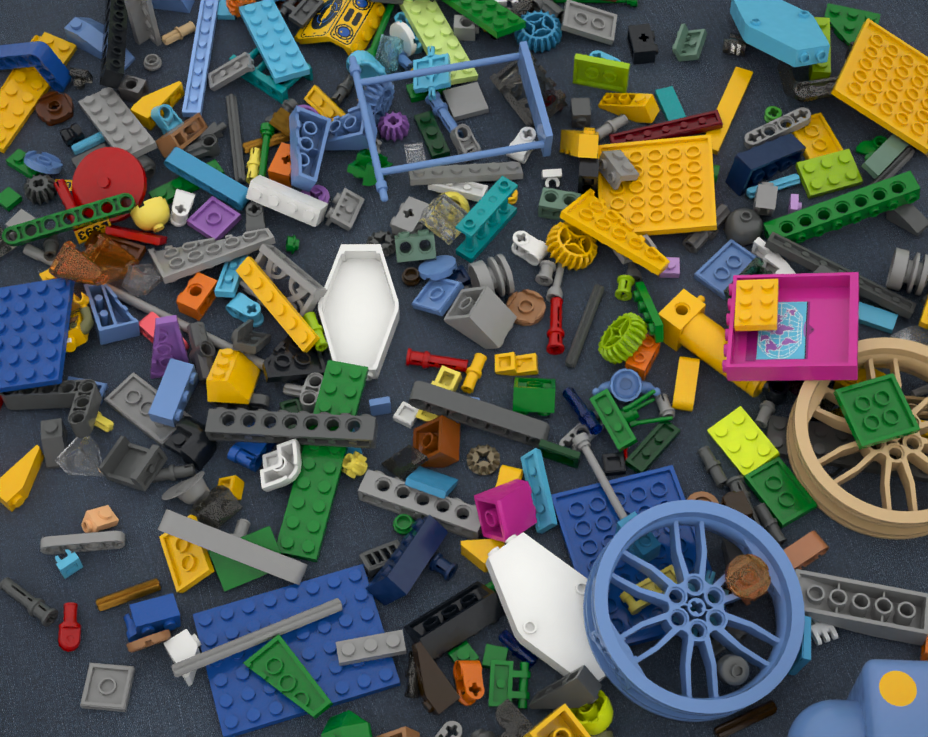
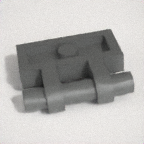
[279,0,324,29]

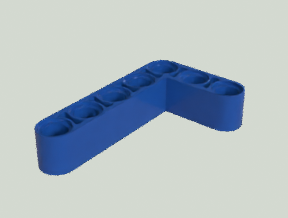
[0,41,73,92]

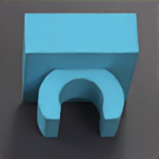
[55,549,83,579]

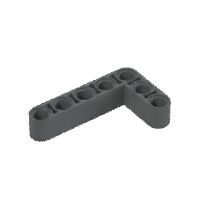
[0,379,102,438]

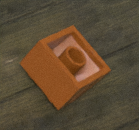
[412,415,460,468]

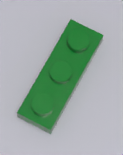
[590,389,638,452]

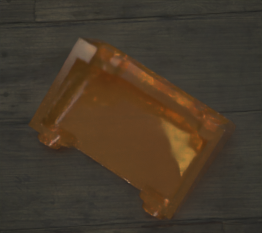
[49,233,140,286]

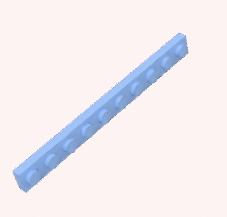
[182,0,219,117]

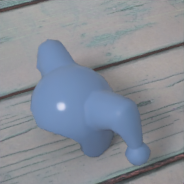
[592,368,661,402]

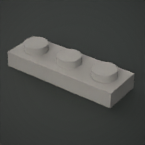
[336,630,407,666]

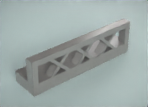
[124,0,162,46]

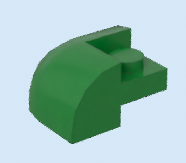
[347,149,393,186]

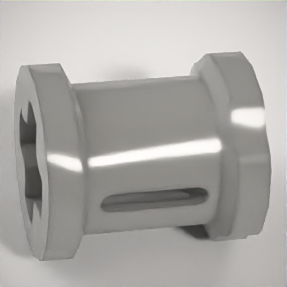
[535,260,557,286]

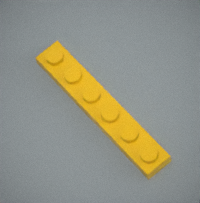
[235,256,320,353]

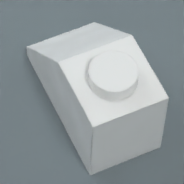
[163,629,201,686]

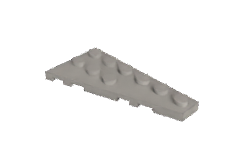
[148,228,276,284]

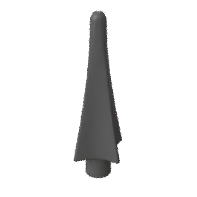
[191,122,227,144]

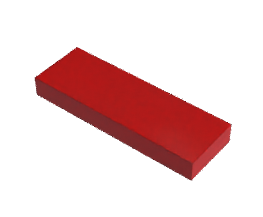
[105,225,167,246]

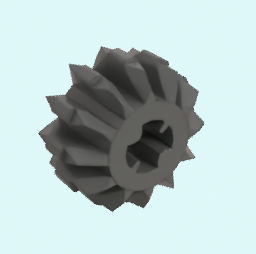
[24,173,57,206]

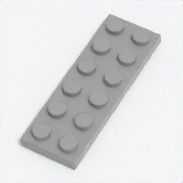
[78,87,158,158]

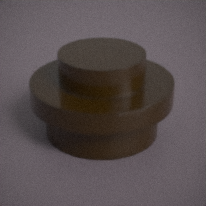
[401,267,421,286]

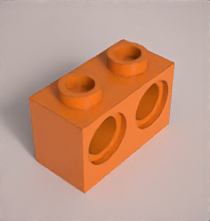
[625,334,661,381]

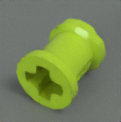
[615,275,635,301]

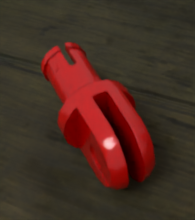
[58,602,81,652]

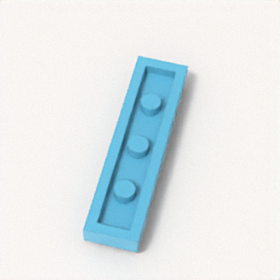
[520,448,558,534]

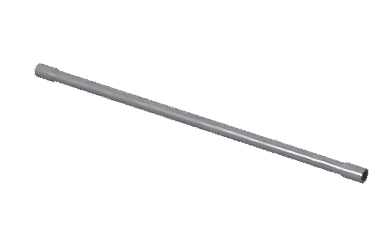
[23,244,288,383]

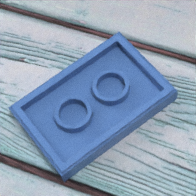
[693,239,762,300]

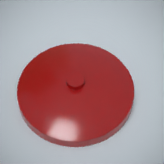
[72,147,147,223]

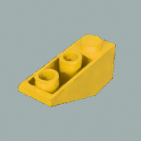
[598,93,660,123]

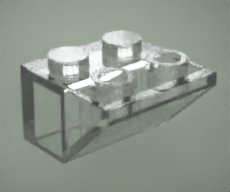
[419,193,468,245]

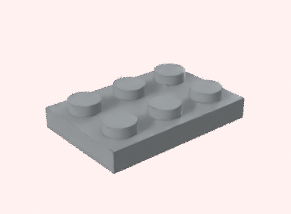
[561,0,617,45]

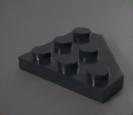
[262,335,326,383]

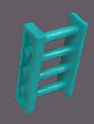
[229,47,313,104]
[455,176,518,263]

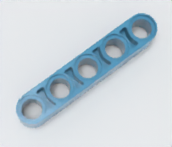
[164,147,249,211]

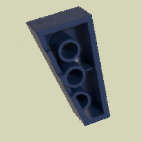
[725,133,806,197]
[365,515,448,606]

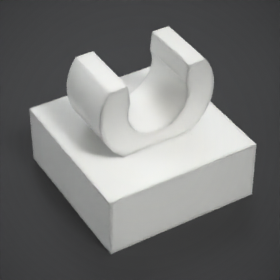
[541,169,562,188]

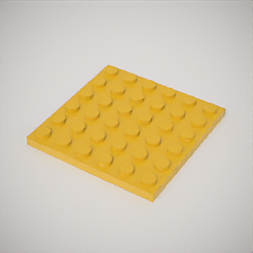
[831,18,928,154]
[598,134,717,236]

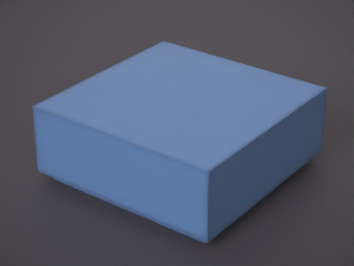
[369,396,392,416]

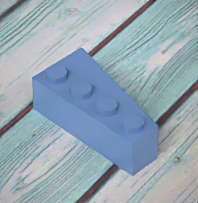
[289,105,331,192]

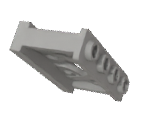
[239,244,328,317]

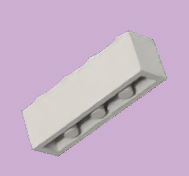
[246,175,328,227]

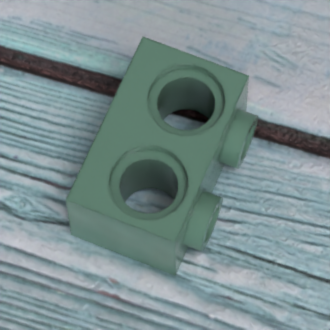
[538,187,581,221]
[394,229,436,263]

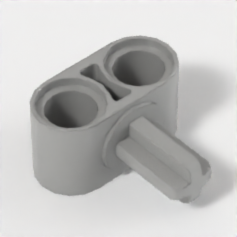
[283,373,323,414]

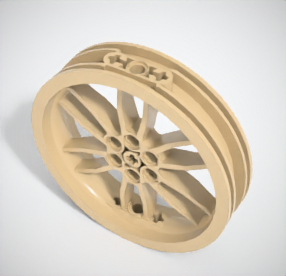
[786,337,928,540]

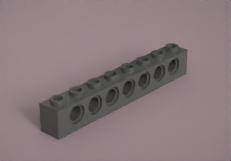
[205,407,378,449]

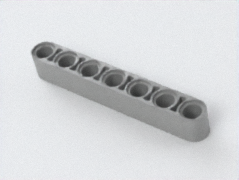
[158,509,308,585]

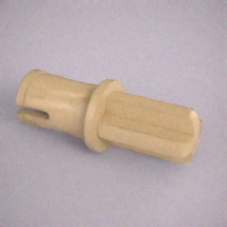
[162,21,196,45]

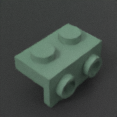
[672,23,707,62]

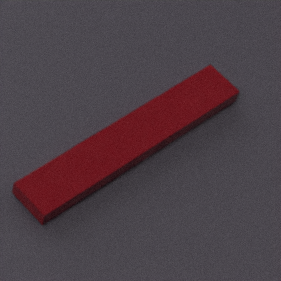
[609,110,723,144]

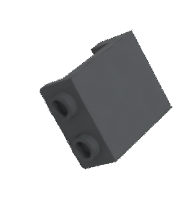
[99,436,168,492]

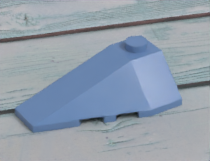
[64,17,135,71]
[324,103,378,150]

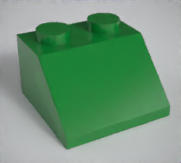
[513,377,555,416]

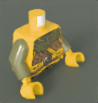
[66,292,94,352]

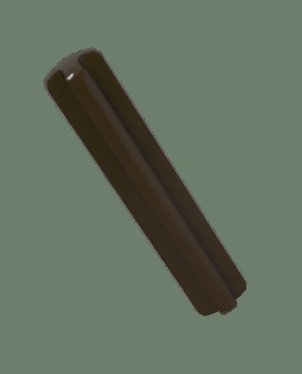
[714,700,778,737]

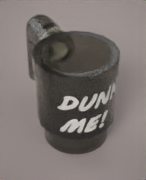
[723,33,746,57]

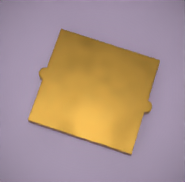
[269,107,290,138]

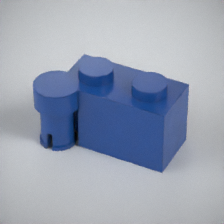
[227,422,276,473]
[123,593,181,643]

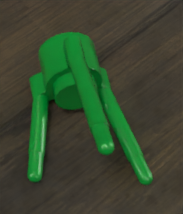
[620,389,673,427]

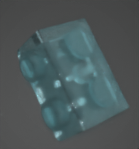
[375,34,404,74]

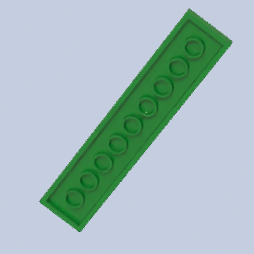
[277,360,369,562]

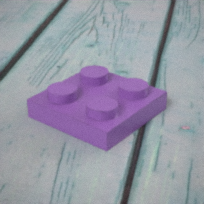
[186,196,242,240]

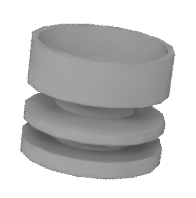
[886,247,928,296]
[468,254,515,297]

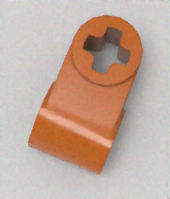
[453,660,485,706]

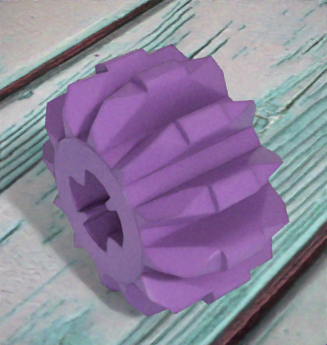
[378,111,410,143]

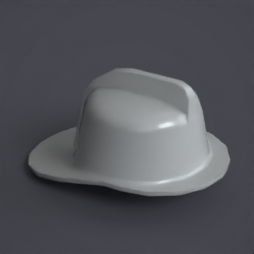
[162,471,210,504]

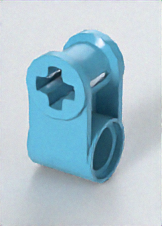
[151,104,183,134]
[225,292,264,327]

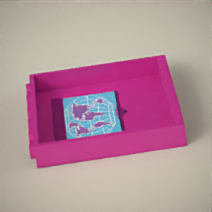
[722,272,859,381]

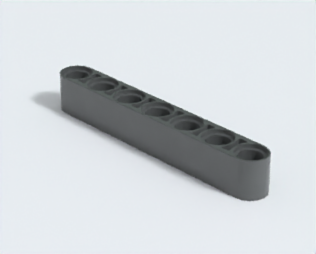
[409,381,550,448]

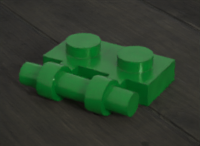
[488,660,531,709]

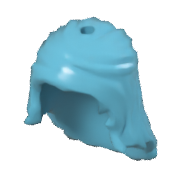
[346,50,387,87]

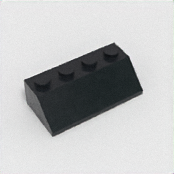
[404,581,505,660]

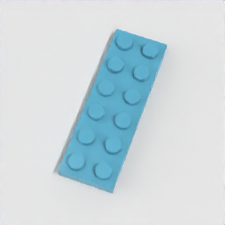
[239,0,310,84]

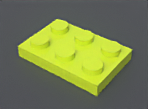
[707,406,780,477]

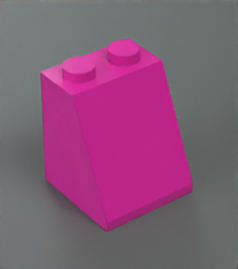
[474,479,537,542]

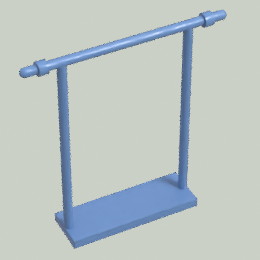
[349,41,553,202]

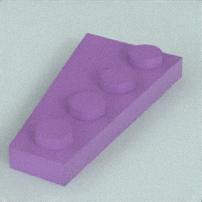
[150,315,190,379]

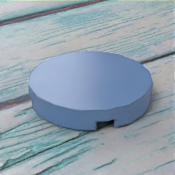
[24,150,63,174]
[418,255,458,281]

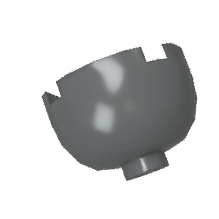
[724,208,763,247]

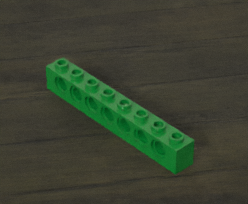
[763,170,921,243]

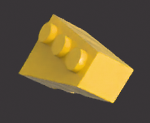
[560,127,599,158]

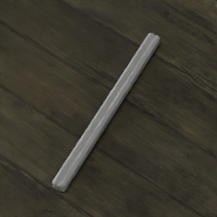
[171,598,342,677]

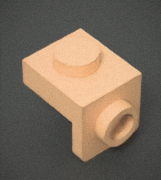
[81,505,119,533]

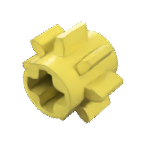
[342,451,368,479]

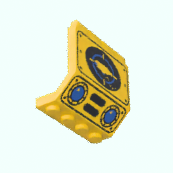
[294,0,385,56]

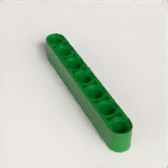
[2,193,136,247]

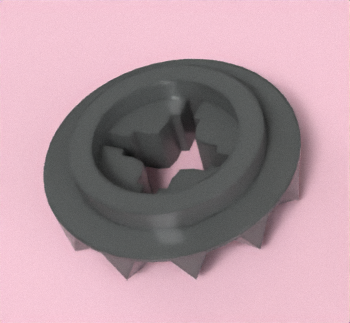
[366,230,396,257]

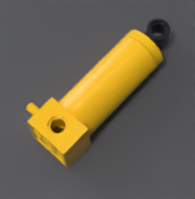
[658,289,789,405]

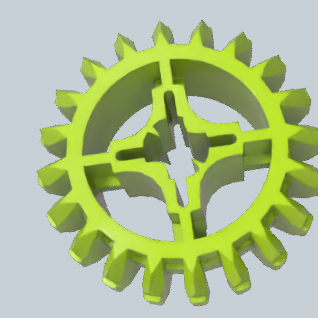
[598,312,648,365]

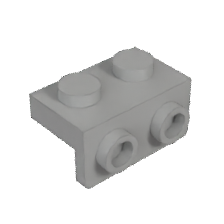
[599,150,639,190]

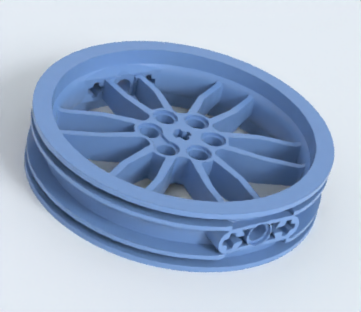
[583,500,805,722]

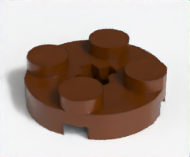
[35,91,74,126]

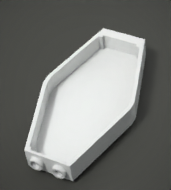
[318,244,400,381]
[485,532,606,682]

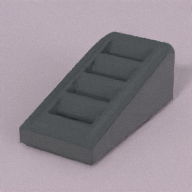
[359,539,400,578]

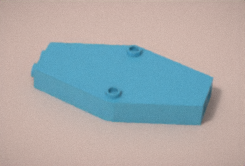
[730,0,830,67]

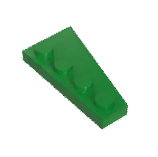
[243,634,333,719]

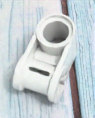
[506,127,536,164]
[170,189,195,227]
[511,231,549,266]

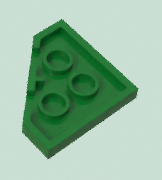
[824,3,881,51]

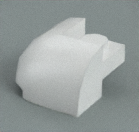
[260,438,302,492]

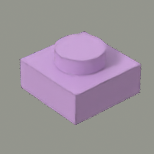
[788,194,802,214]
[659,257,680,278]

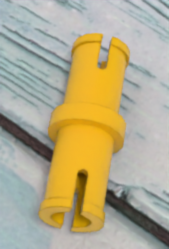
[461,353,487,394]

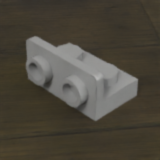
[325,188,365,231]

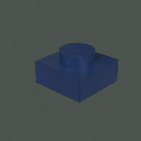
[446,265,471,286]

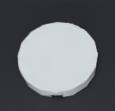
[389,21,417,57]

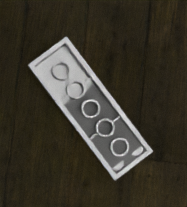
[795,569,928,646]

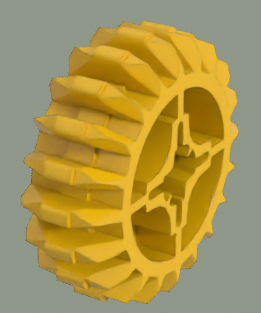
[545,221,598,271]

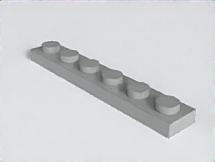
[408,161,523,186]

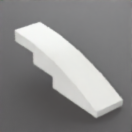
[751,237,796,274]

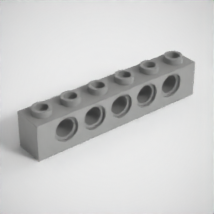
[358,469,482,540]

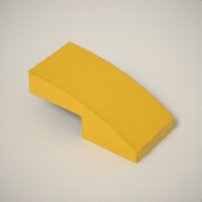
[495,352,538,376]

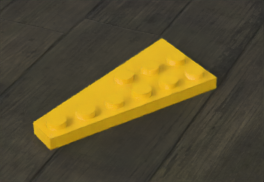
[560,188,670,276]

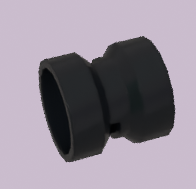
[59,122,85,147]

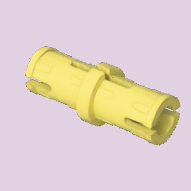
[246,147,261,184]

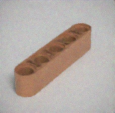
[732,531,829,606]

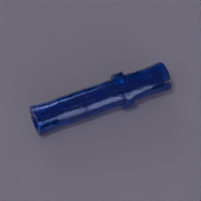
[562,387,602,435]

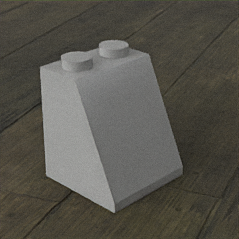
[443,286,517,349]

